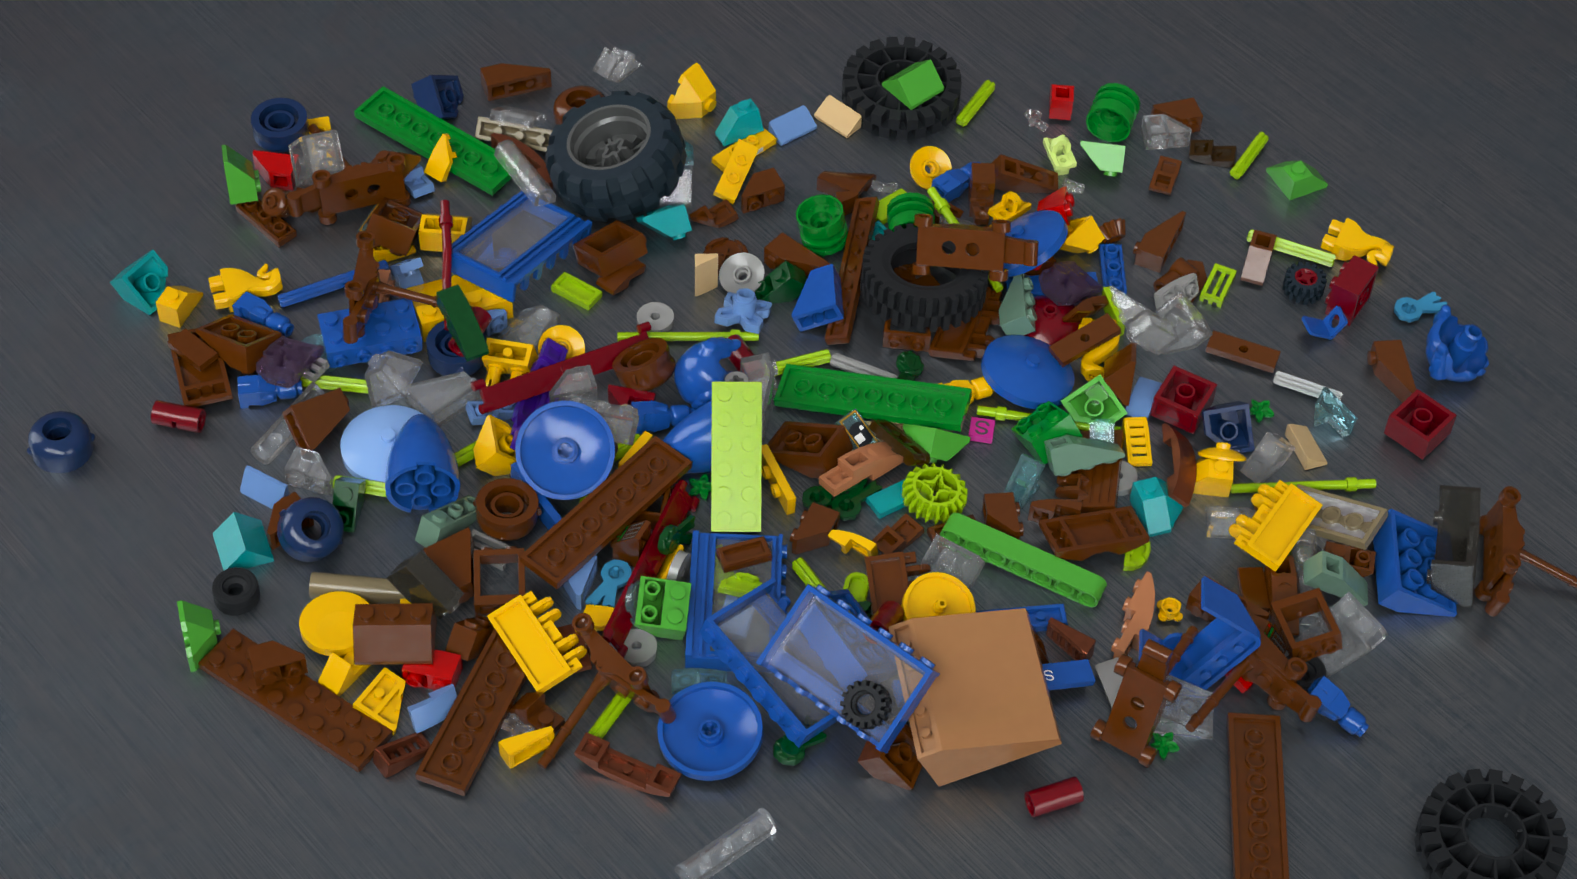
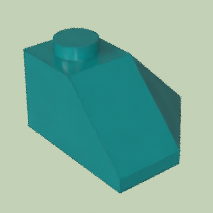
[715,98,764,147]
[636,204,692,240]
[110,249,168,315]
[1129,477,1184,537]

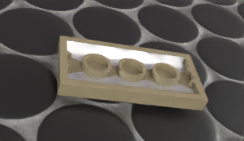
[1297,484,1388,550]

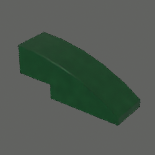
[436,284,489,362]

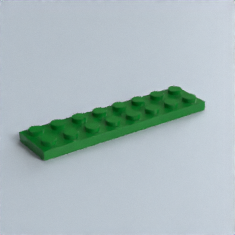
[354,86,521,196]
[774,364,972,432]

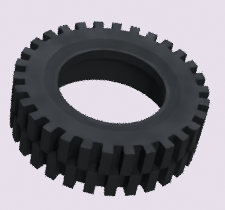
[860,223,989,332]

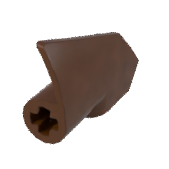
[1153,257,1207,311]

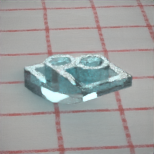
[671,668,727,695]

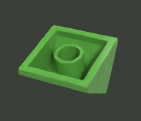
[882,59,944,110]

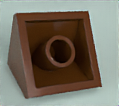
[1104,343,1137,406]

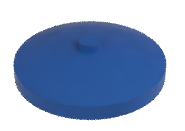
[1004,210,1068,277]
[981,335,1075,409]
[515,401,615,500]
[657,682,763,781]

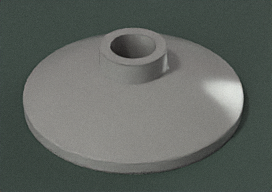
[719,253,765,293]

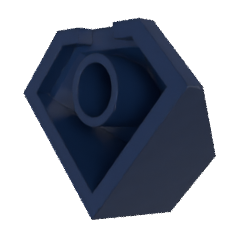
[411,75,464,119]
[1202,401,1255,453]

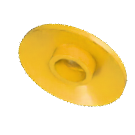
[910,146,952,190]
[538,325,585,360]
[1198,442,1247,461]

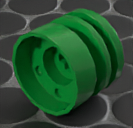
[1086,83,1141,143]
[887,193,936,232]
[796,194,848,256]

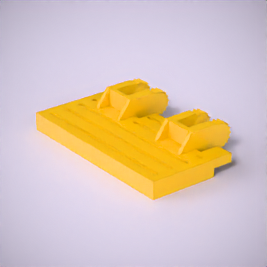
[1228,480,1323,572]
[487,591,587,693]

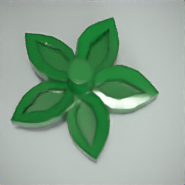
[1250,399,1274,423]
[689,474,711,501]
[1150,732,1180,760]

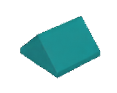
[212,512,274,571]

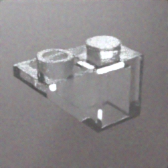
[593,46,642,83]
[1140,114,1192,150]
[1240,432,1296,483]
[284,447,334,496]

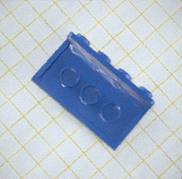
[317,298,423,368]

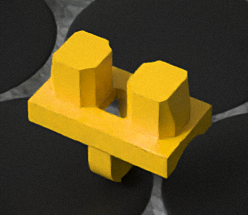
[988,191,1032,221]

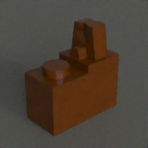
[968,163,995,225]

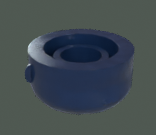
[251,98,309,153]
[426,321,486,379]
[27,411,95,474]
[277,497,344,562]

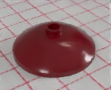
[1024,295,1081,345]

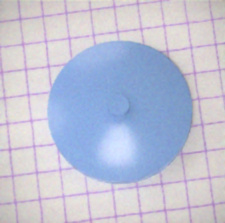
[340,405,423,482]

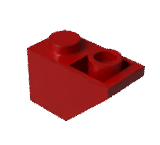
[1049,84,1074,120]
[252,150,300,191]
[1037,186,1075,225]
[402,649,463,691]

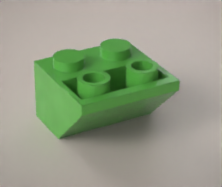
[634,576,691,641]

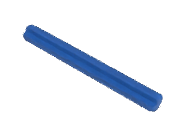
[277,260,389,308]

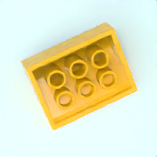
[406,269,514,342]

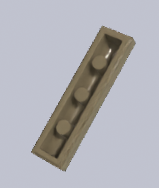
[475,116,553,152]
[309,572,415,604]

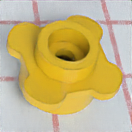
[1156,597,1183,622]

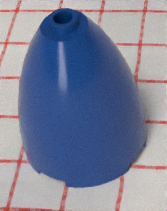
[663,400,712,473]
[385,414,461,512]

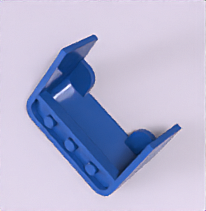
[1139,576,1261,692]

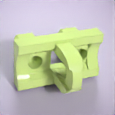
[1043,135,1077,176]

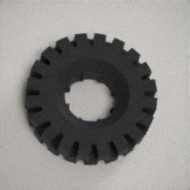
[842,37,962,140]
[1415,769,1568,879]

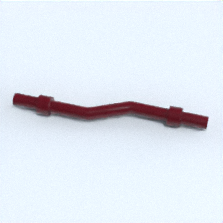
[439,200,453,331]

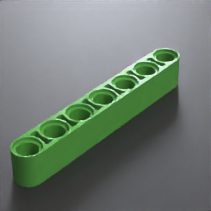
[940,513,1107,607]

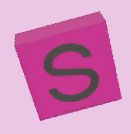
[968,417,995,444]

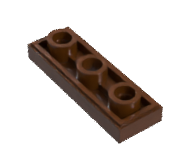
[235,198,297,248]
[1049,313,1121,367]
[1205,330,1281,373]

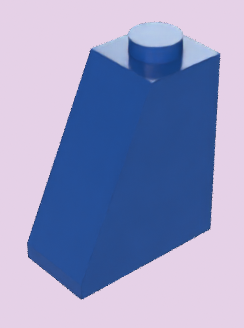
[792,264,844,332]

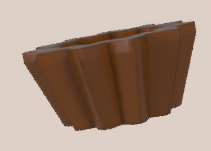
[1099,218,1126,244]

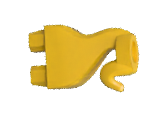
[1320,218,1395,267]
[208,264,283,313]
[1078,318,1120,382]

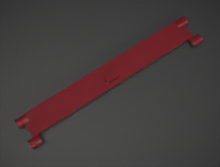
[470,322,651,414]
[602,480,700,658]

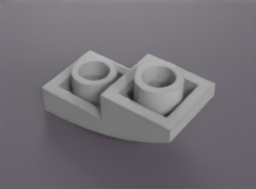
[1154,273,1199,315]
[1094,657,1123,708]

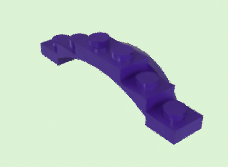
[510,337,568,450]

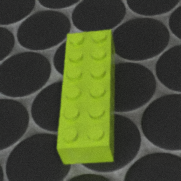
[711,382,762,532]

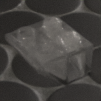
[288,130,345,188]

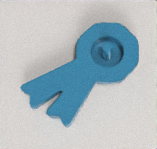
[1393,292,1447,323]
[585,559,632,608]

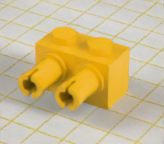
[482,338,538,387]

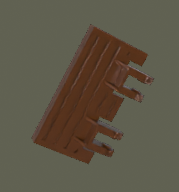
[928,287,1002,361]
[1055,430,1125,513]
[865,551,931,622]

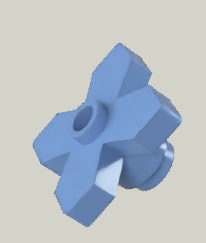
[714,288,772,334]

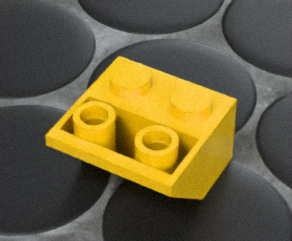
[418,213,473,252]

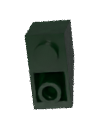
[755,261,807,304]
[332,477,366,533]

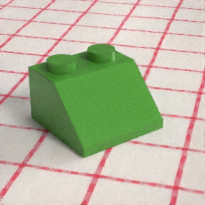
[221,145,261,205]

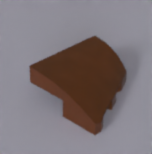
[817,171,876,198]

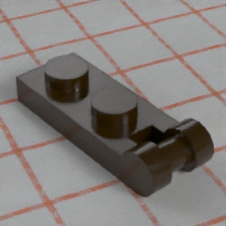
[869,420,930,466]

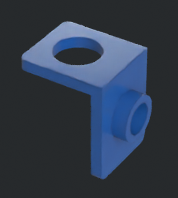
[1301,306,1348,340]

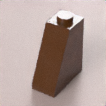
[282,388,350,457]
[423,527,475,606]

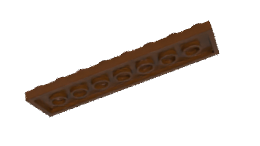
[519,436,692,589]
[198,628,393,773]
[415,628,527,796]
[1227,712,1289,879]

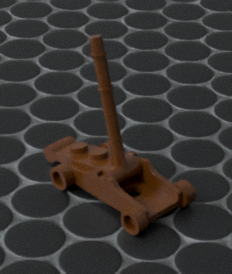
[287,124,411,225]
[912,214,1039,282]
[343,230,474,344]
[1474,486,1577,617]
[1185,596,1322,732]
[537,613,676,769]
[1090,626,1198,768]

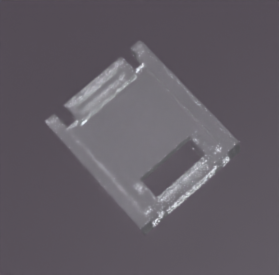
[490,106,547,131]

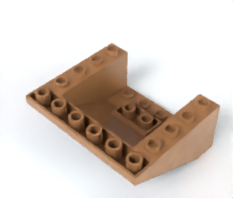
[888,608,1062,787]

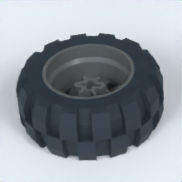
[546,90,687,222]

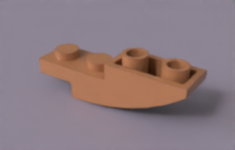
[819,442,904,497]
[1111,571,1155,659]

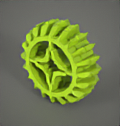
[901,462,968,525]

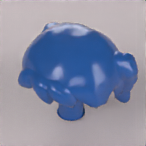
[1425,305,1489,382]
[674,337,741,410]

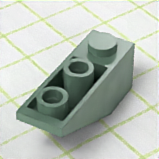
[999,273,1037,336]
[1044,435,1125,476]
[415,495,477,548]
[1304,550,1368,606]

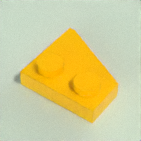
[353,667,406,736]

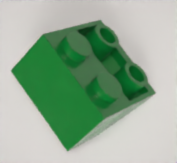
[1011,401,1083,465]

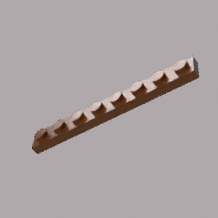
[825,196,880,345]

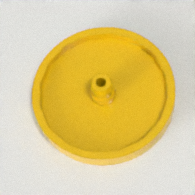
[901,572,976,621]
[299,591,369,656]

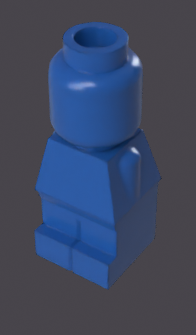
[931,162,981,203]
[232,291,294,337]
[237,374,303,409]
[629,400,695,434]
[1306,676,1369,737]

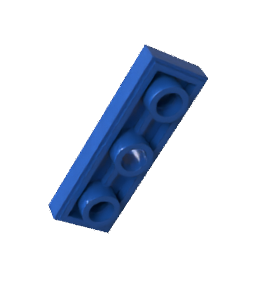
[1098,244,1128,301]

